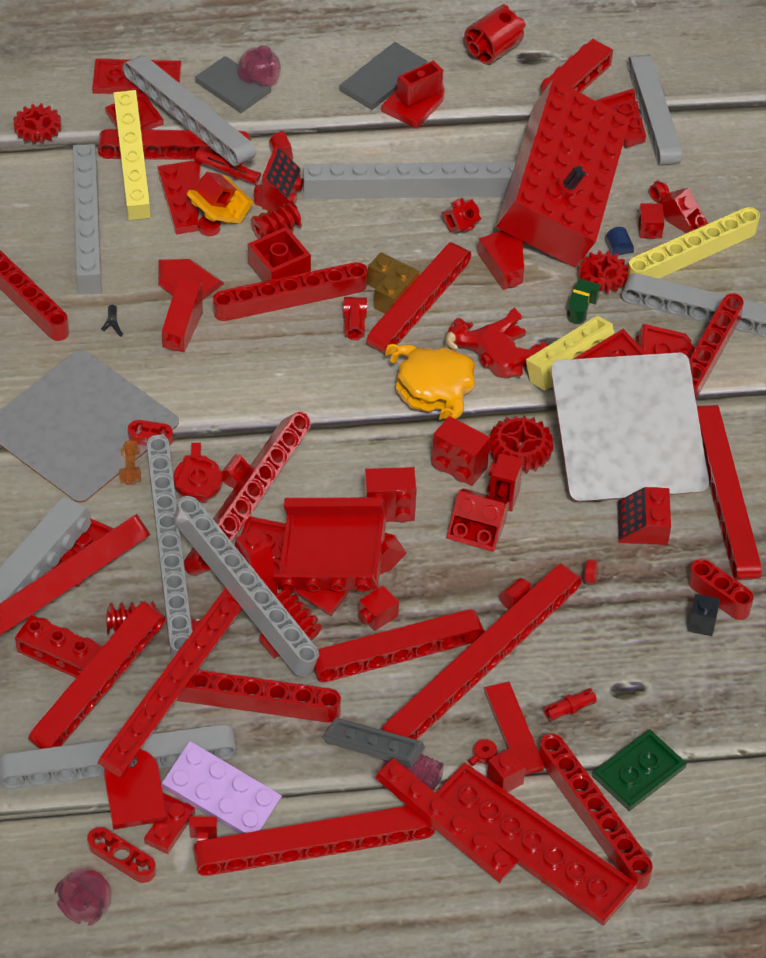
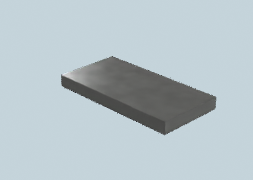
[339,42,427,110]

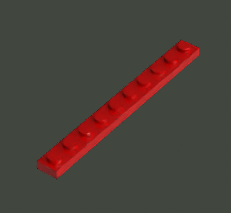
[98,587,242,778]

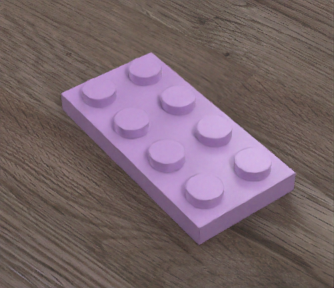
[161,741,282,834]

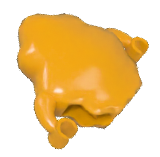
[385,344,475,420]

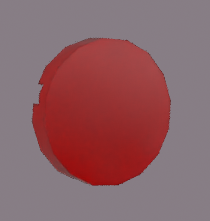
[173,456,223,501]

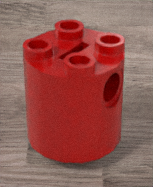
[464,4,526,64]

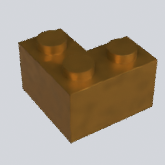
[367,252,419,314]

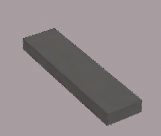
[323,717,425,767]

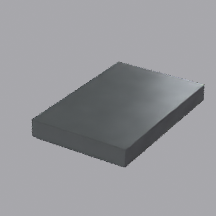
[195,56,271,113]

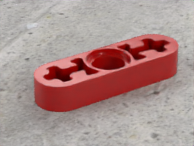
[87,827,156,883]

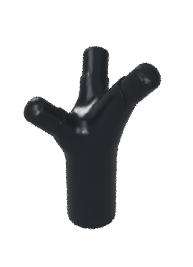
[101,305,124,337]

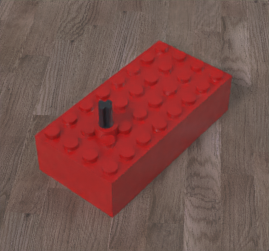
[496,79,630,267]

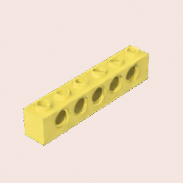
[114,90,151,220]

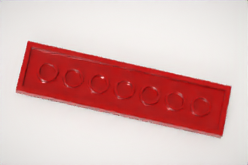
[436,762,637,926]

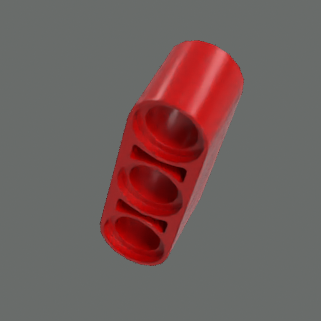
[688,559,754,620]

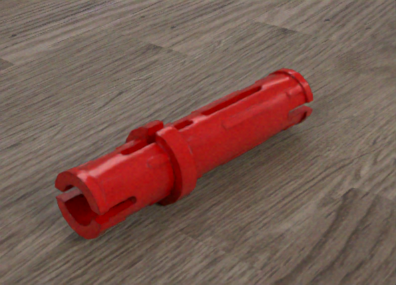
[195,148,261,186]

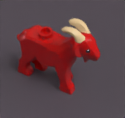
[445,307,548,378]

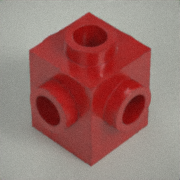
[441,197,482,232]

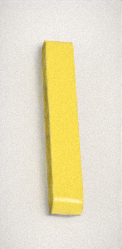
[628,207,760,279]

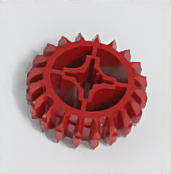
[489,415,554,474]

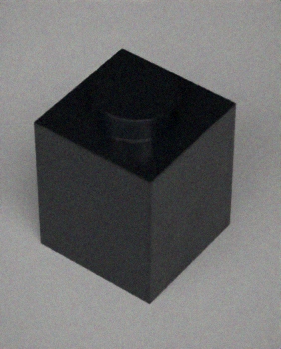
[688,594,720,637]

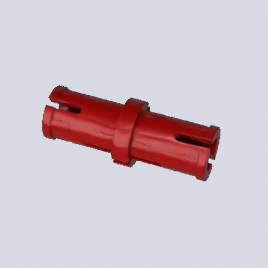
[543,688,597,722]

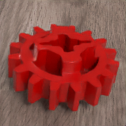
[13,103,61,144]
[579,250,628,294]

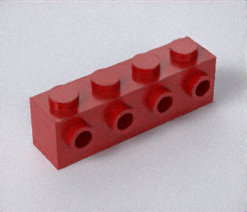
[15,615,103,678]

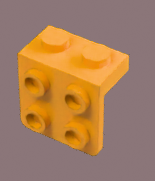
[187,175,254,224]

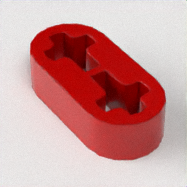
[128,420,173,446]

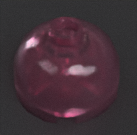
[237,45,281,86]
[54,868,111,925]

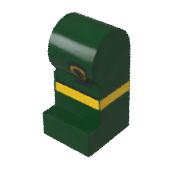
[567,278,600,324]

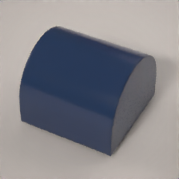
[605,227,634,256]

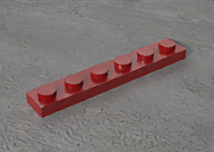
[375,758,518,883]

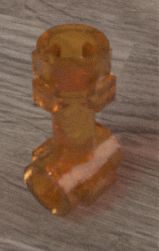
[119,440,141,485]

